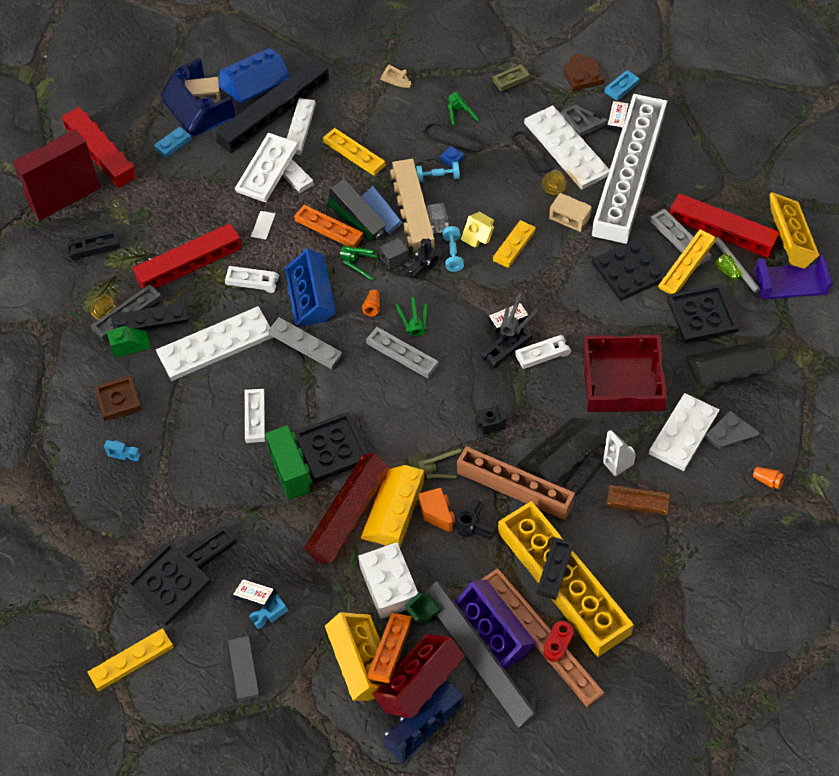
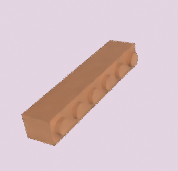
[457,447,575,520]

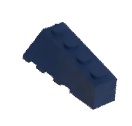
[383,680,464,764]

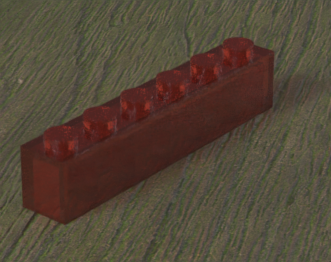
[303,453,390,564]

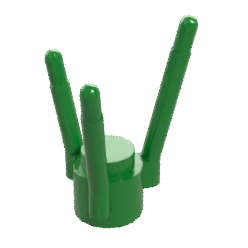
[448,92,480,126]
[340,246,378,281]
[396,297,428,337]

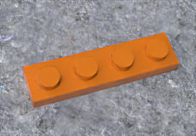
[294,205,364,248]
[368,613,412,683]

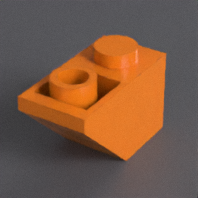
[418,488,455,532]

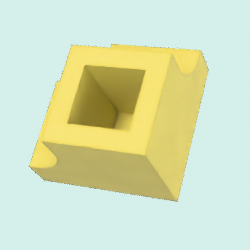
[460,212,494,248]

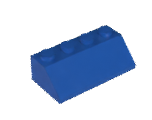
[219,48,290,103]
[284,248,336,327]

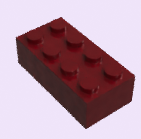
[372,634,465,718]

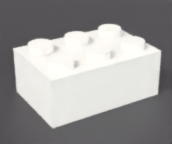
[358,542,418,619]

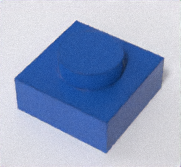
[440,146,464,167]

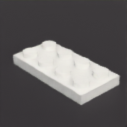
[235,133,299,203]
[649,393,720,471]

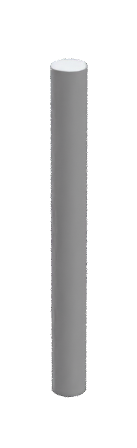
[715,237,760,293]

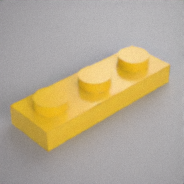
[493,220,536,268]

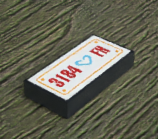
[606,101,629,132]
[488,302,529,333]
[232,579,278,609]

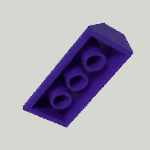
[455,580,536,670]

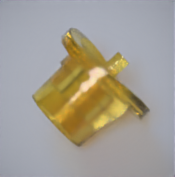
[542,170,566,195]
[90,294,115,320]

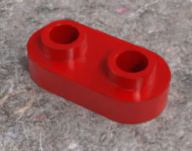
[543,621,574,662]

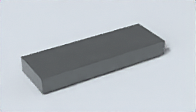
[228,636,260,702]

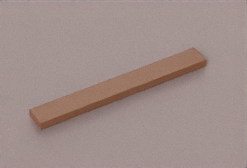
[481,568,604,708]

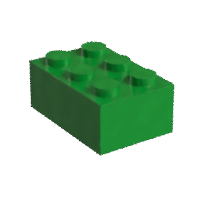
[265,425,312,501]

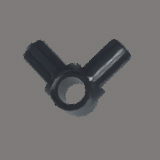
[406,238,439,278]
[457,500,495,539]

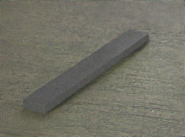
[425,581,537,728]

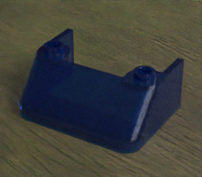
[161,58,236,136]

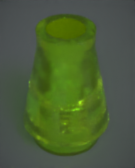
[715,253,742,281]

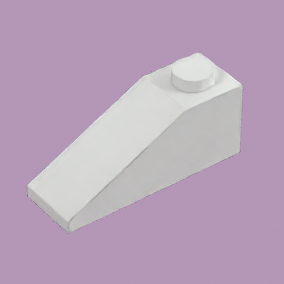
[603,430,636,476]

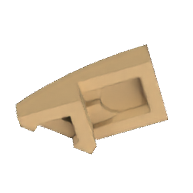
[381,64,411,88]

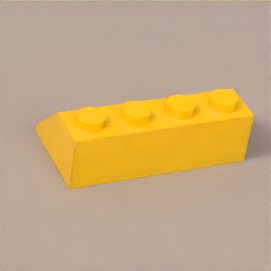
[770,192,819,269]
[361,465,424,548]
[325,612,383,701]

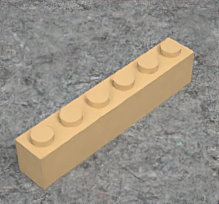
[390,159,435,254]

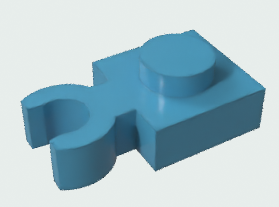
[104,440,141,461]
[249,594,289,629]

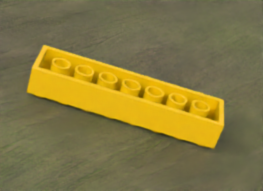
[498,501,634,657]

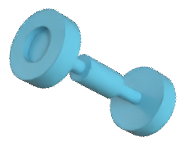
[416,161,460,183]
[442,226,464,272]

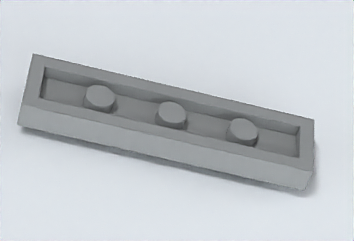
[650,209,712,267]
[268,317,342,369]
[366,327,439,378]

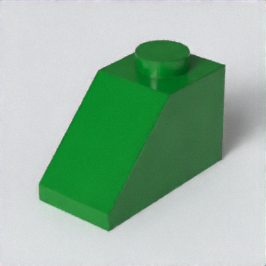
[106,326,151,358]

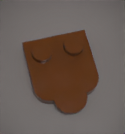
[564,54,605,91]

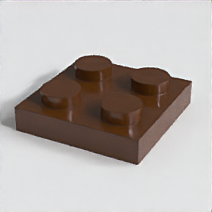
[94,376,142,421]

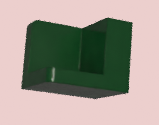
[405,592,442,624]

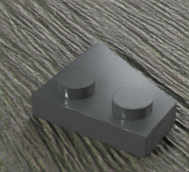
[561,105,607,137]
[705,411,760,450]

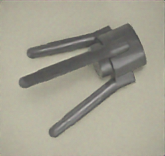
[500,293,539,336]

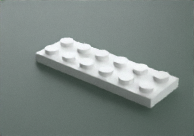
[524,106,610,190]
[156,307,273,381]

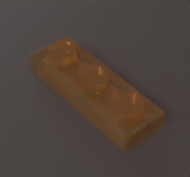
[607,485,670,515]

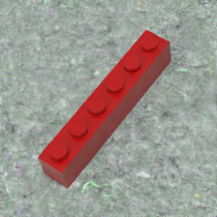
[61,107,136,188]
[670,193,780,258]
[133,223,242,289]

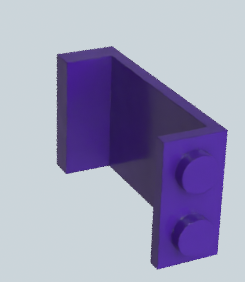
[755,254,833,300]

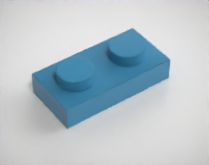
[605,70,640,101]
[154,127,192,158]

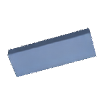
[361,186,403,235]

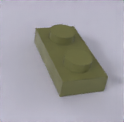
[492,64,530,92]

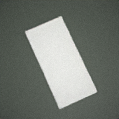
[251,211,275,239]

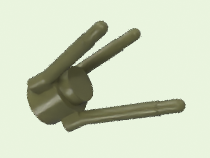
[418,449,462,480]

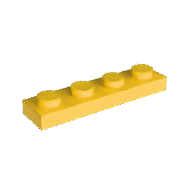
[323,128,386,176]
[658,230,716,294]
[88,628,174,692]

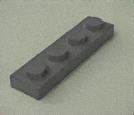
[91,284,162,341]

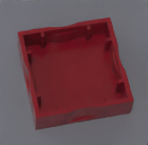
[12,129,100,221]
[582,334,667,412]

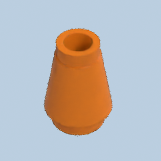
[362,289,380,317]
[753,466,785,489]

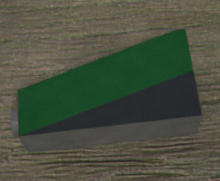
[327,179,387,242]

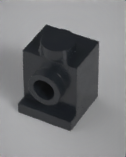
[475,403,506,434]

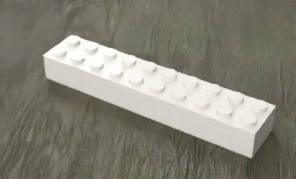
[592,94,667,244]

